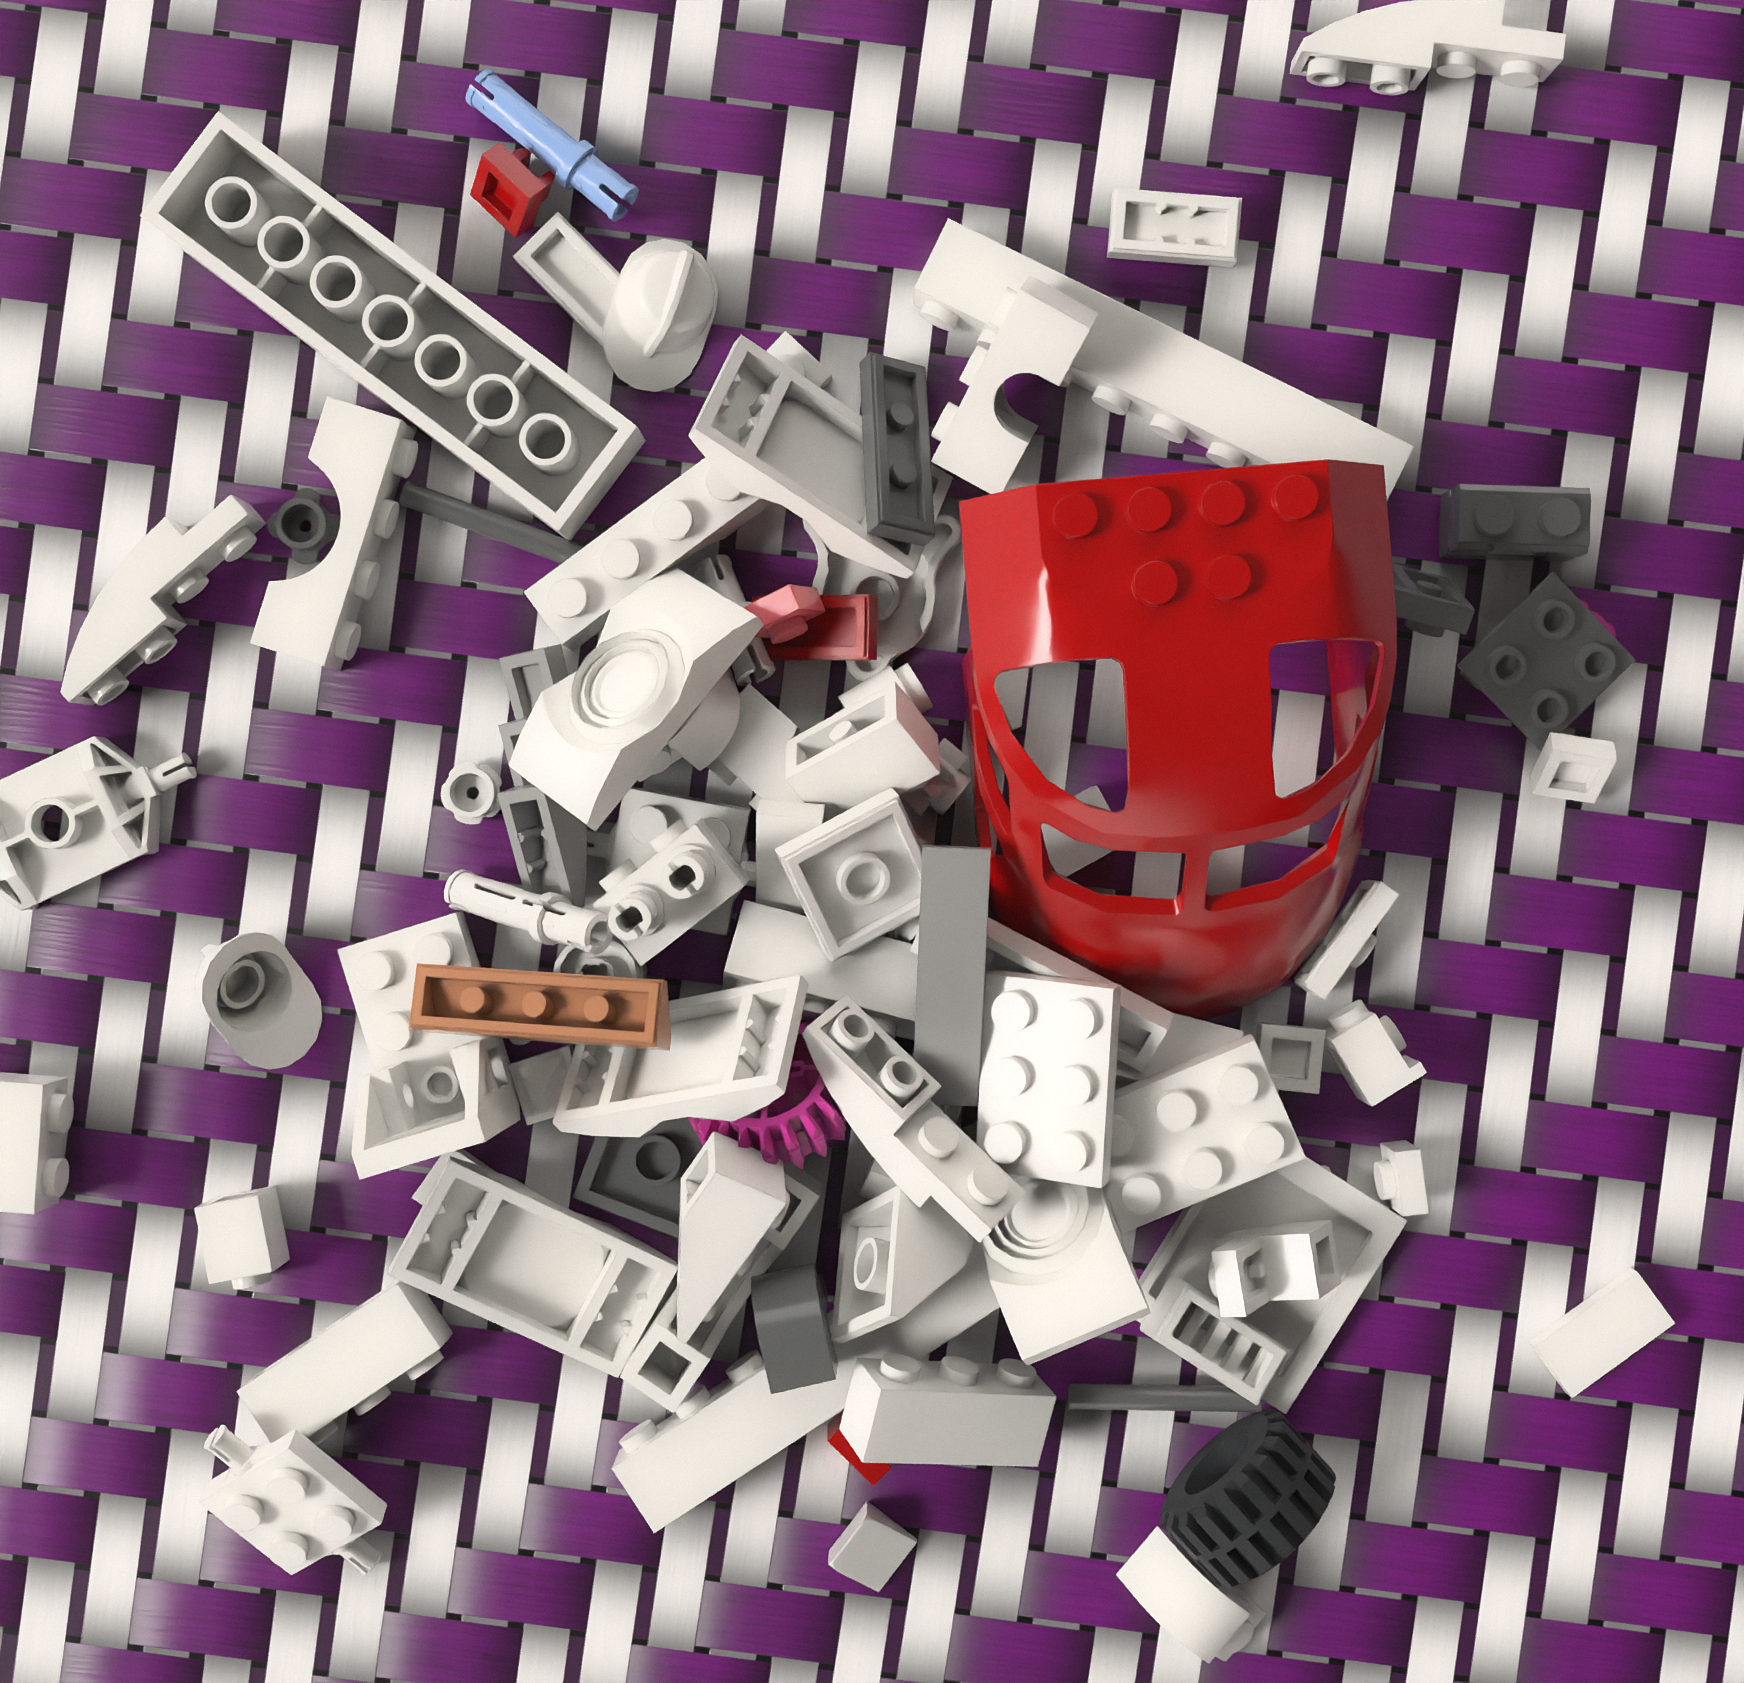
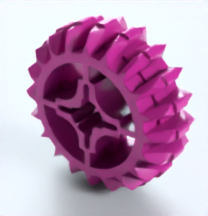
[688,1018,847,1170]

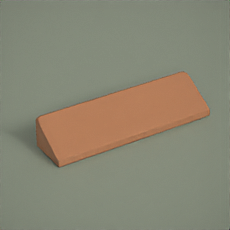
[409,963,671,1051]

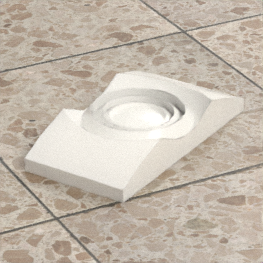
[688,334,953,579]
[509,566,764,831]
[553,975,808,1137]
[960,1121,1151,1366]
[388,1156,678,1378]

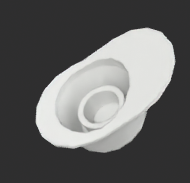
[602,239,718,392]
[195,931,322,1070]

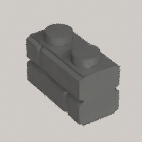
[1438,484,1591,562]

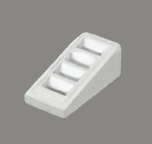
[1140,1276,1290,1405]

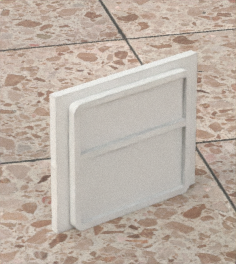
[1136,1157,1407,1414]

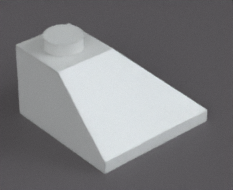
[831,1185,974,1343]

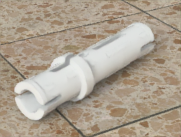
[444,869,613,955]

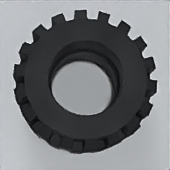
[1160,1409,1336,1588]

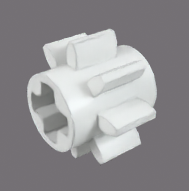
[899,738,972,816]

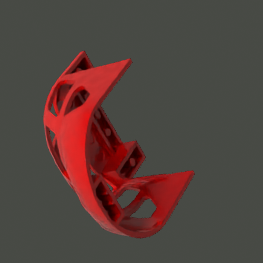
[959,459,1397,1021]

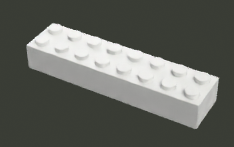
[140,111,646,541]

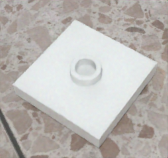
[774,787,922,963]

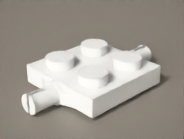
[587,786,756,935]
[198,1425,387,1575]

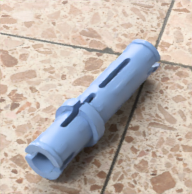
[466,69,639,222]

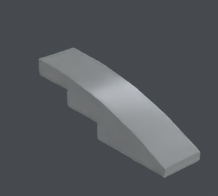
[497,644,587,908]
[914,845,991,1107]

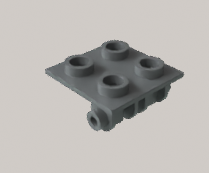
[1457,572,1635,751]

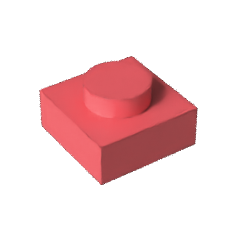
[743,584,826,644]

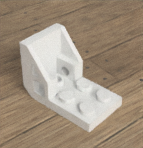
[337,911,520,1180]

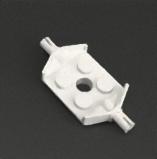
[0,736,197,911]

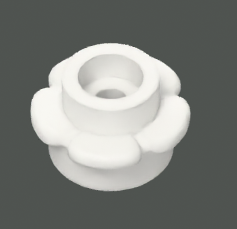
[441,762,502,824]

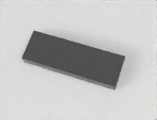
[859,352,935,546]

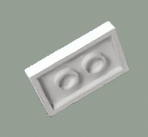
[976,970,1121,1188]
[1103,1034,1306,1233]

